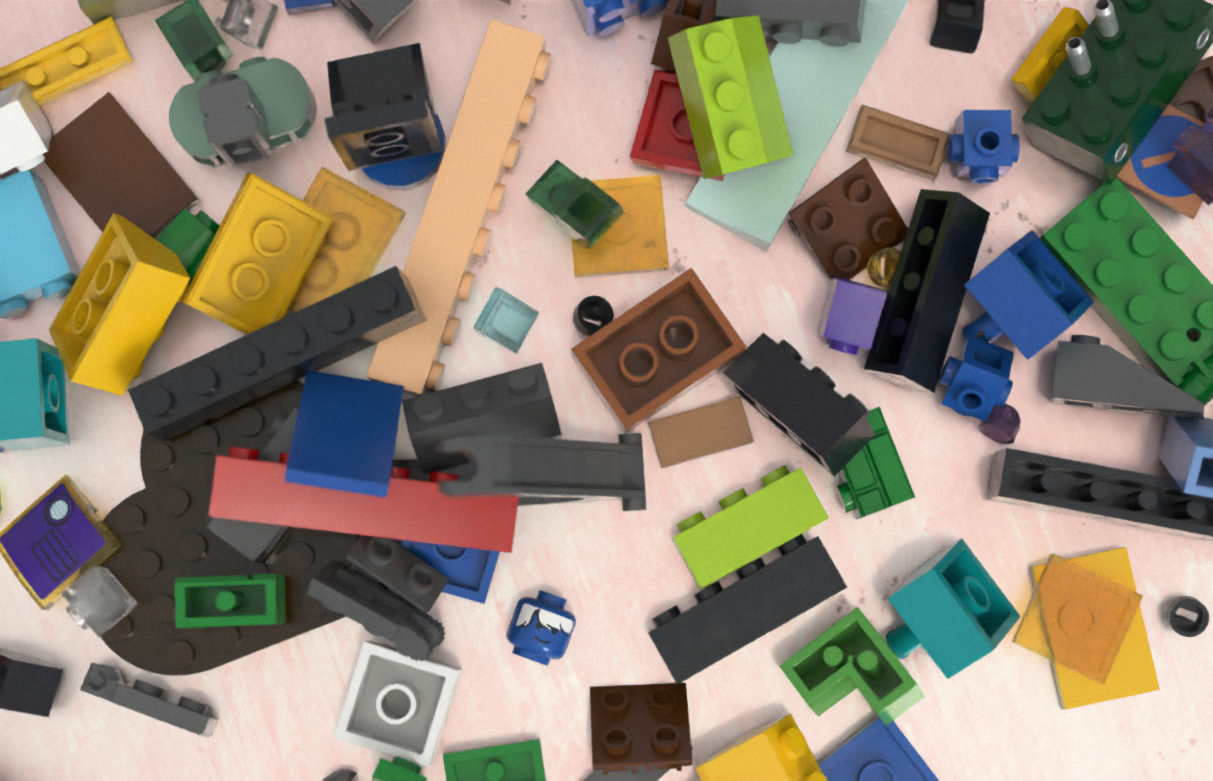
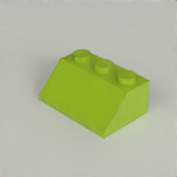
[668,15,794,179]

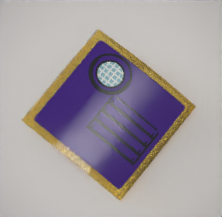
[0,475,121,610]

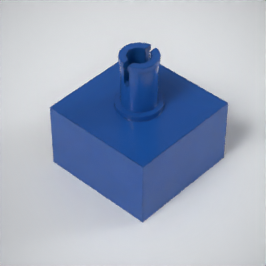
[962,230,1094,360]

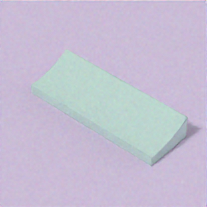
[685,0,909,252]

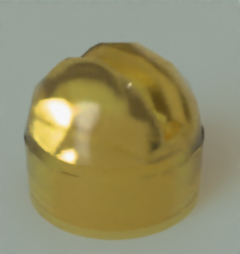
[866,248,901,288]

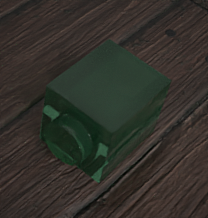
[155,0,233,80]

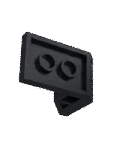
[324,43,442,171]

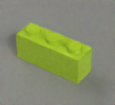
[671,465,829,589]

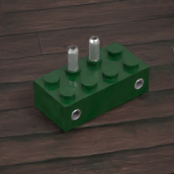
[1022,0,1213,184]

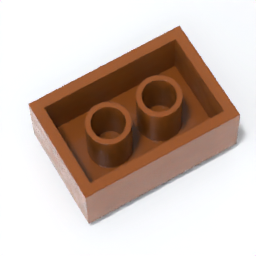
[571,268,747,434]

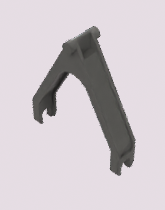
[392,433,647,511]

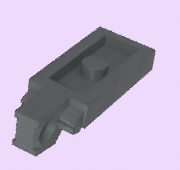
[80,663,218,737]

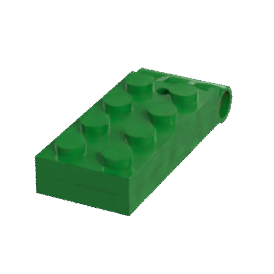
[1040,177,1213,406]

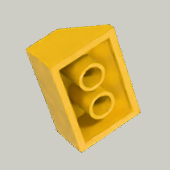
[49,213,190,396]
[695,713,828,781]

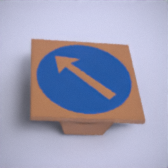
[1117,104,1213,219]

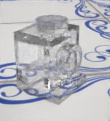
[61,567,138,637]

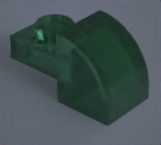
[525,159,624,249]

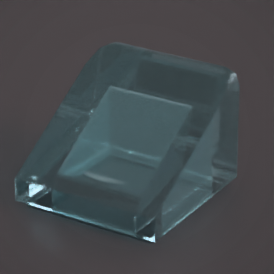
[473,286,539,354]

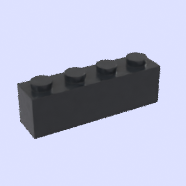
[864,189,990,393]
[647,533,848,685]

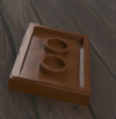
[43,92,200,238]

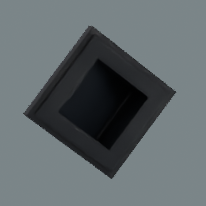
[930,0,985,53]

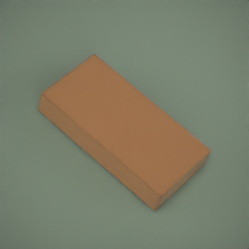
[845,104,950,181]
[648,396,754,469]

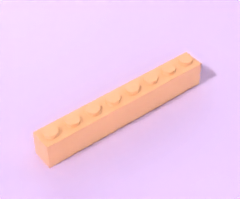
[366,19,551,397]

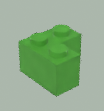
[779,607,925,726]

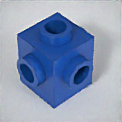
[948,110,1020,184]
[939,335,1014,422]

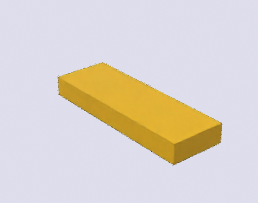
[0,16,135,106]

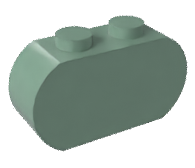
[169,57,317,168]

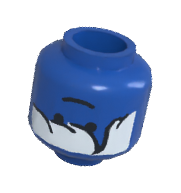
[506,590,576,666]

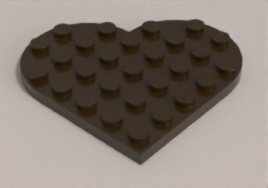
[82,380,389,676]

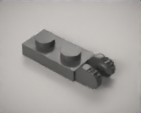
[306,560,446,662]

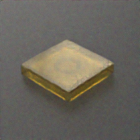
[567,175,669,278]
[1011,554,1143,684]

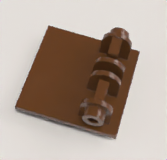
[788,158,908,281]
[590,683,692,775]

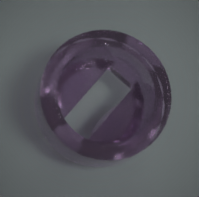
[978,404,1021,444]

